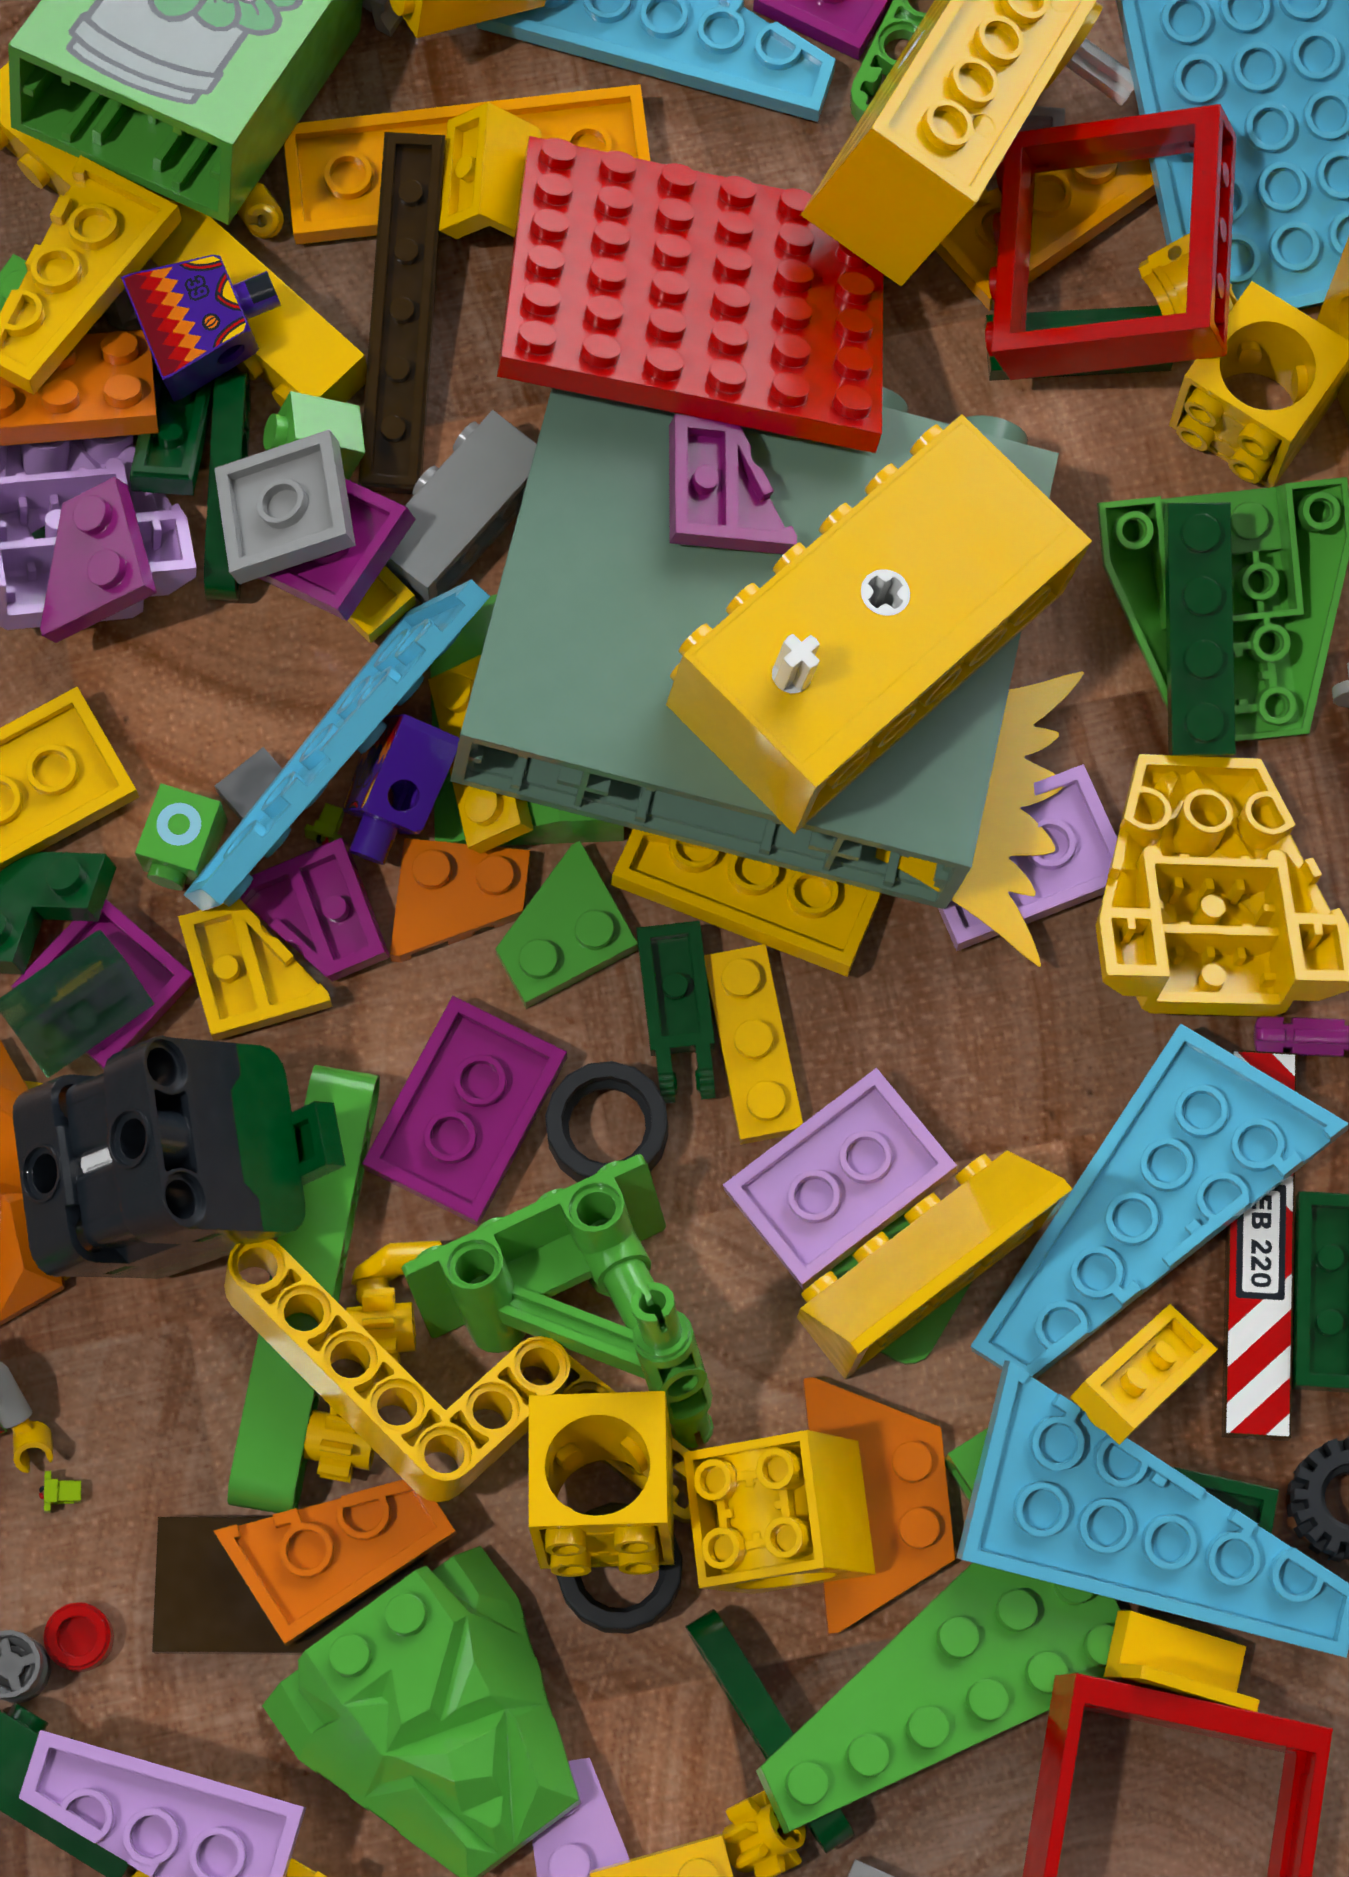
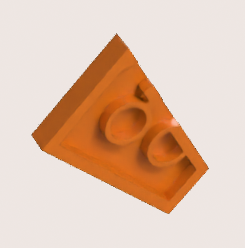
[214,1479,457,1646]

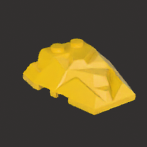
[1095,754,1349,1016]

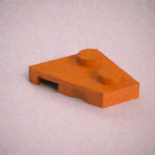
[390,838,531,962]

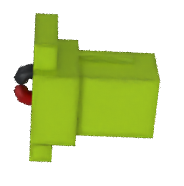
[304,803,344,845]
[39,1471,81,1513]

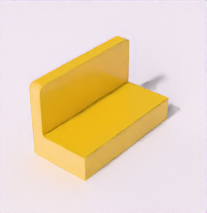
[439,102,541,239]
[1103,1611,1260,1712]

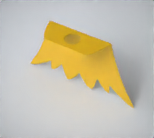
[875,671,1084,967]

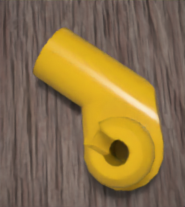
[237,182,284,239]

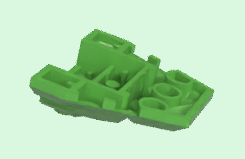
[262,1546,581,1877]

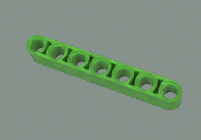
[227,1065,380,1513]

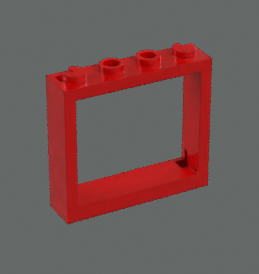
[985,104,1237,380]
[1022,1673,1333,1877]

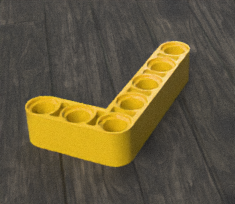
[224,1239,571,1502]

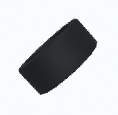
[545,1061,668,1183]
[556,1502,682,1634]

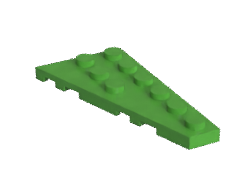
[756,1563,1121,1834]

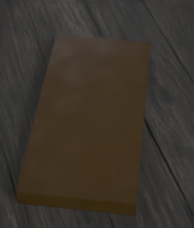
[152,1517,424,1655]

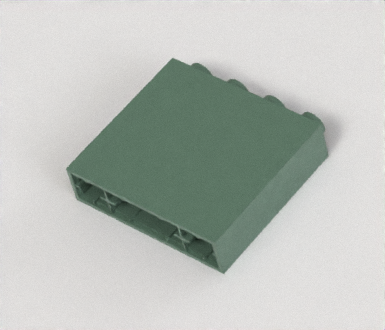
[450,387,1059,909]

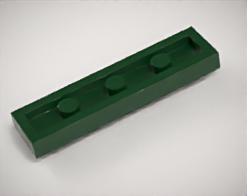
[1164,502,1236,757]

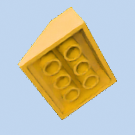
[797,1150,1072,1379]

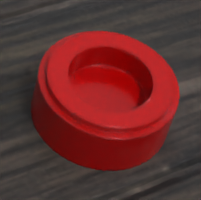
[44,1602,114,1672]

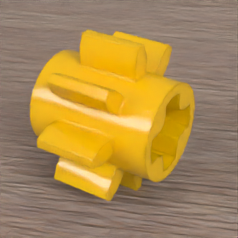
[346,1287,416,1363]
[304,1406,376,1483]
[722,1790,806,1877]

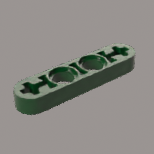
[204,372,251,601]
[685,1609,855,1854]

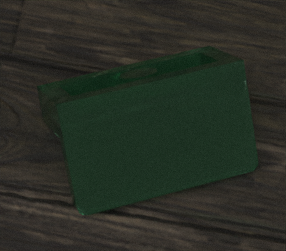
[0,930,155,1078]

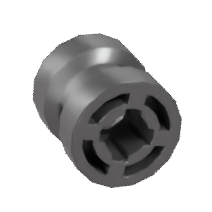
[0,1630,51,1703]

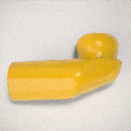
[351,1240,442,1305]

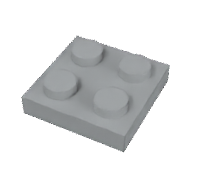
[214,429,356,584]

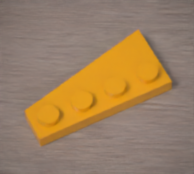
[935,158,1156,311]

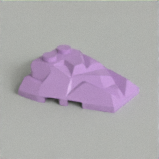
[0,435,197,630]

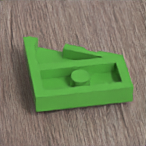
[495,841,638,1009]

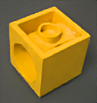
[1169,281,1349,488]
[529,1391,674,1577]
[683,1430,876,1594]

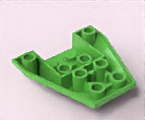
[1097,477,1349,741]

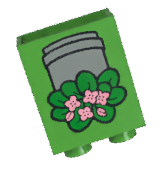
[8,0,363,225]

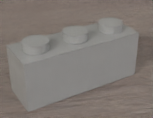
[385,410,537,603]

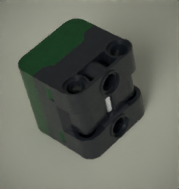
[13,1036,305,1279]

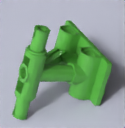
[401,1154,714,1448]

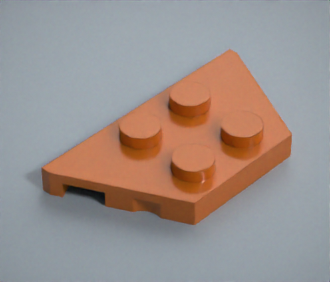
[803,1377,955,1636]

